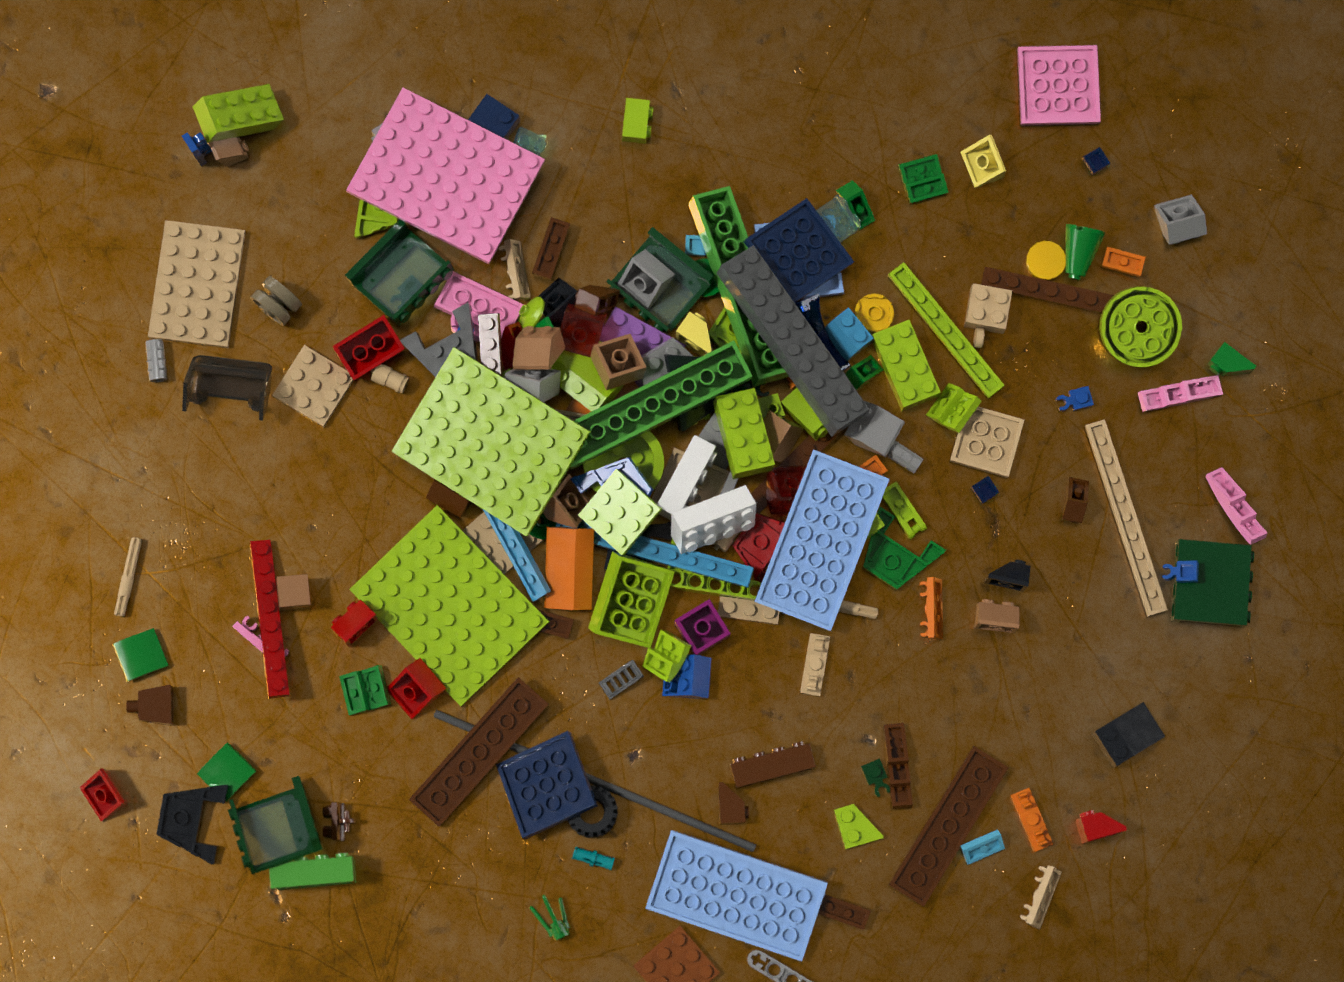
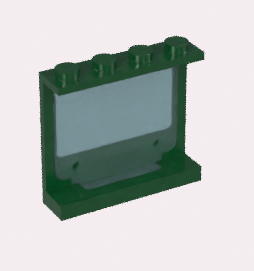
[345,219,454,326]
[606,227,715,335]
[228,776,323,875]

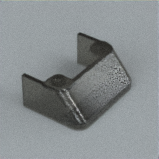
[182,355,272,421]

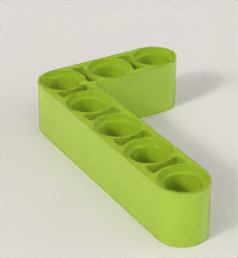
[668,539,761,601]

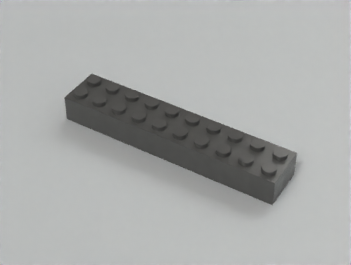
[717,245,869,437]

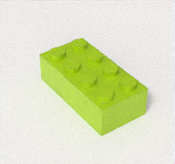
[193,84,284,143]
[872,319,941,411]
[713,388,775,479]

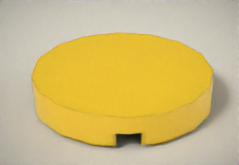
[1026,241,1066,281]
[854,293,894,334]

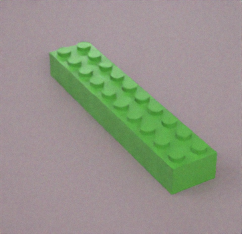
[688,186,789,387]
[569,341,753,470]

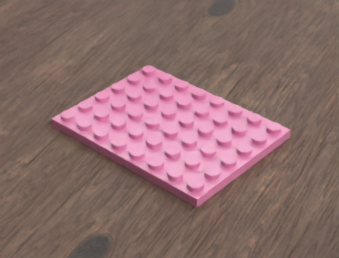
[346,88,545,264]

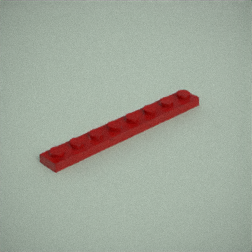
[250,540,289,699]

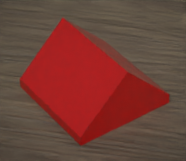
[79,768,128,822]

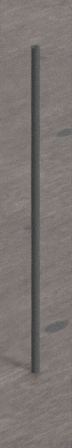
[433,710,756,852]

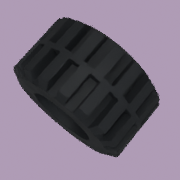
[568,785,618,838]

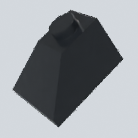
[984,560,1031,592]

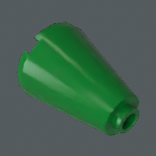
[1065,224,1105,280]

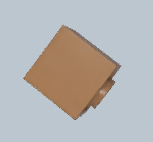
[276,574,310,611]

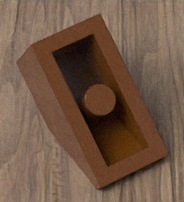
[575,285,620,316]
[1062,477,1089,523]
[718,782,749,825]

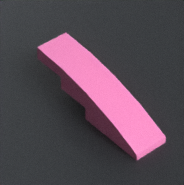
[1138,375,1223,412]
[1206,467,1267,545]

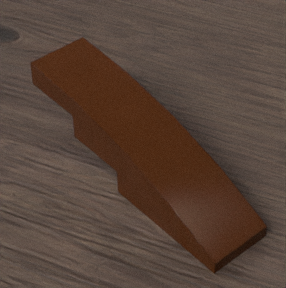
[884,723,913,809]

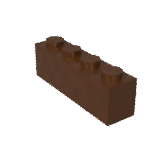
[730,741,816,789]

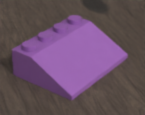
[598,307,686,388]

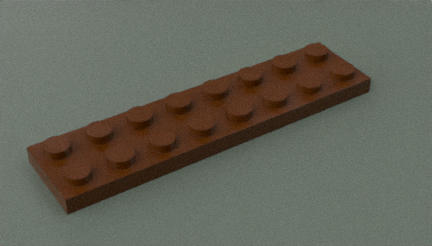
[409,677,549,827]
[889,746,1009,907]

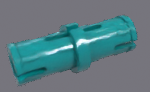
[572,846,615,870]

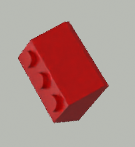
[332,315,405,381]

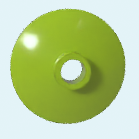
[518,297,545,329]

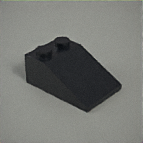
[1092,702,1165,768]

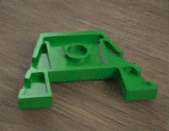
[863,507,946,590]

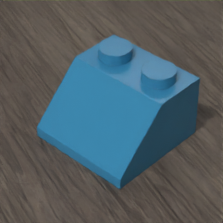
[817,307,874,367]

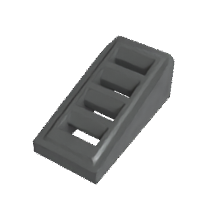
[599,659,644,700]

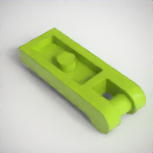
[882,481,927,540]

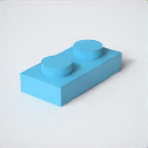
[961,830,1005,865]

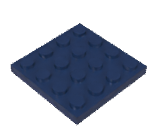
[744,198,854,303]
[496,731,597,840]

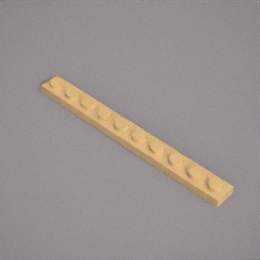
[1085,419,1168,617]

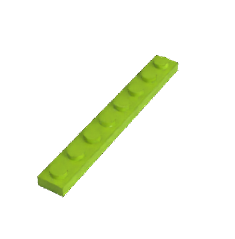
[888,262,1005,399]

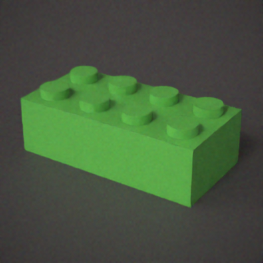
[269,853,356,891]

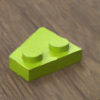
[834,804,883,850]

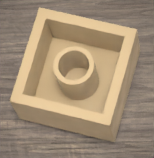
[964,283,1012,334]

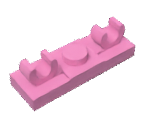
[232,616,289,657]

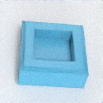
[685,235,705,257]

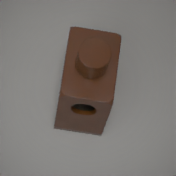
[126,685,174,726]

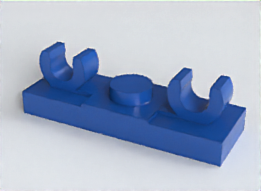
[182,132,212,166]

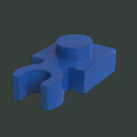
[1056,386,1094,412]
[1162,560,1199,583]

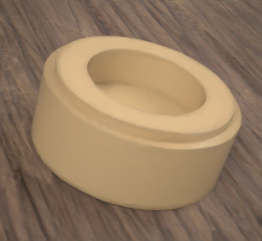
[973,327,985,348]

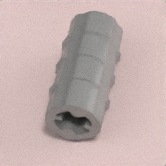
[145,339,167,382]
[886,441,924,474]

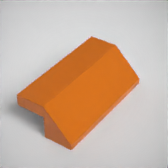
[544,527,594,610]

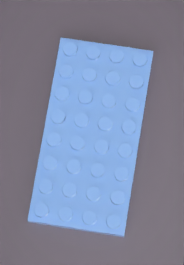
[754,449,889,631]
[645,830,828,961]

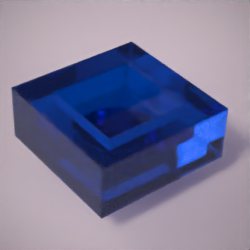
[1082,147,1110,175]
[971,476,999,504]

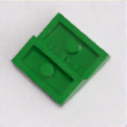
[898,154,948,203]
[113,628,169,682]
[339,665,391,716]
[197,743,257,802]

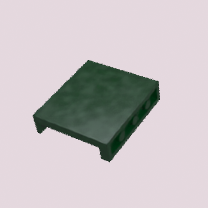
[1171,539,1254,628]

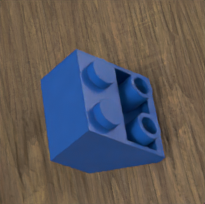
[662,655,711,699]

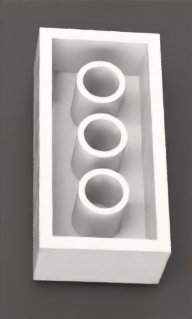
[657,435,717,520]
[671,485,756,554]

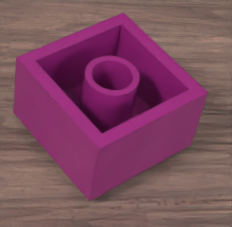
[674,599,731,655]

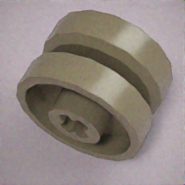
[250,276,302,326]

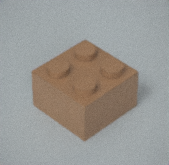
[590,334,646,390]

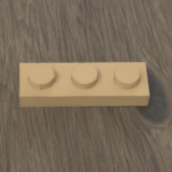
[718,596,780,625]

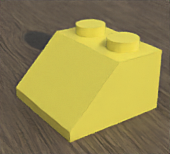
[675,312,712,357]

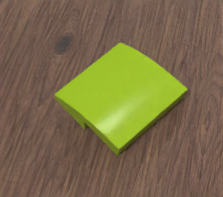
[926,383,982,433]
[642,630,691,682]

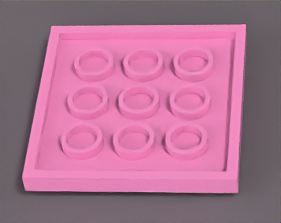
[1017,45,1101,126]

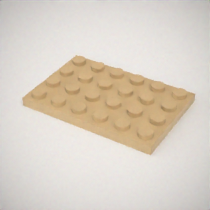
[148,220,245,348]

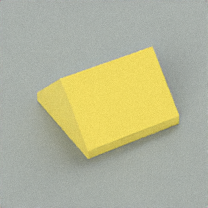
[961,135,1006,188]

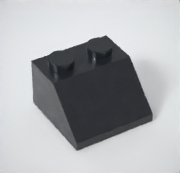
[538,277,585,333]

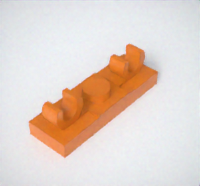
[920,577,943,640]
[1010,788,1053,852]

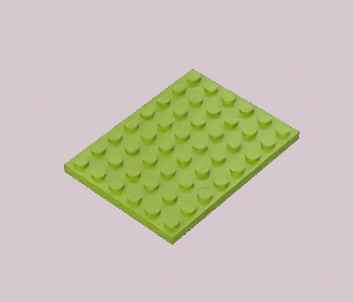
[391,347,590,536]
[349,505,549,707]

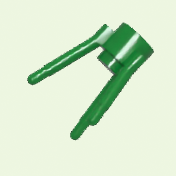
[530,895,570,941]

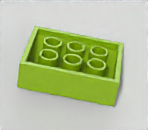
[551,321,624,412]
[588,551,675,648]

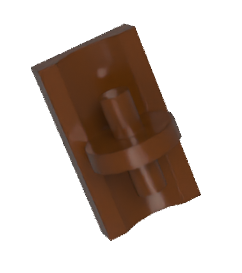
[323,802,356,841]

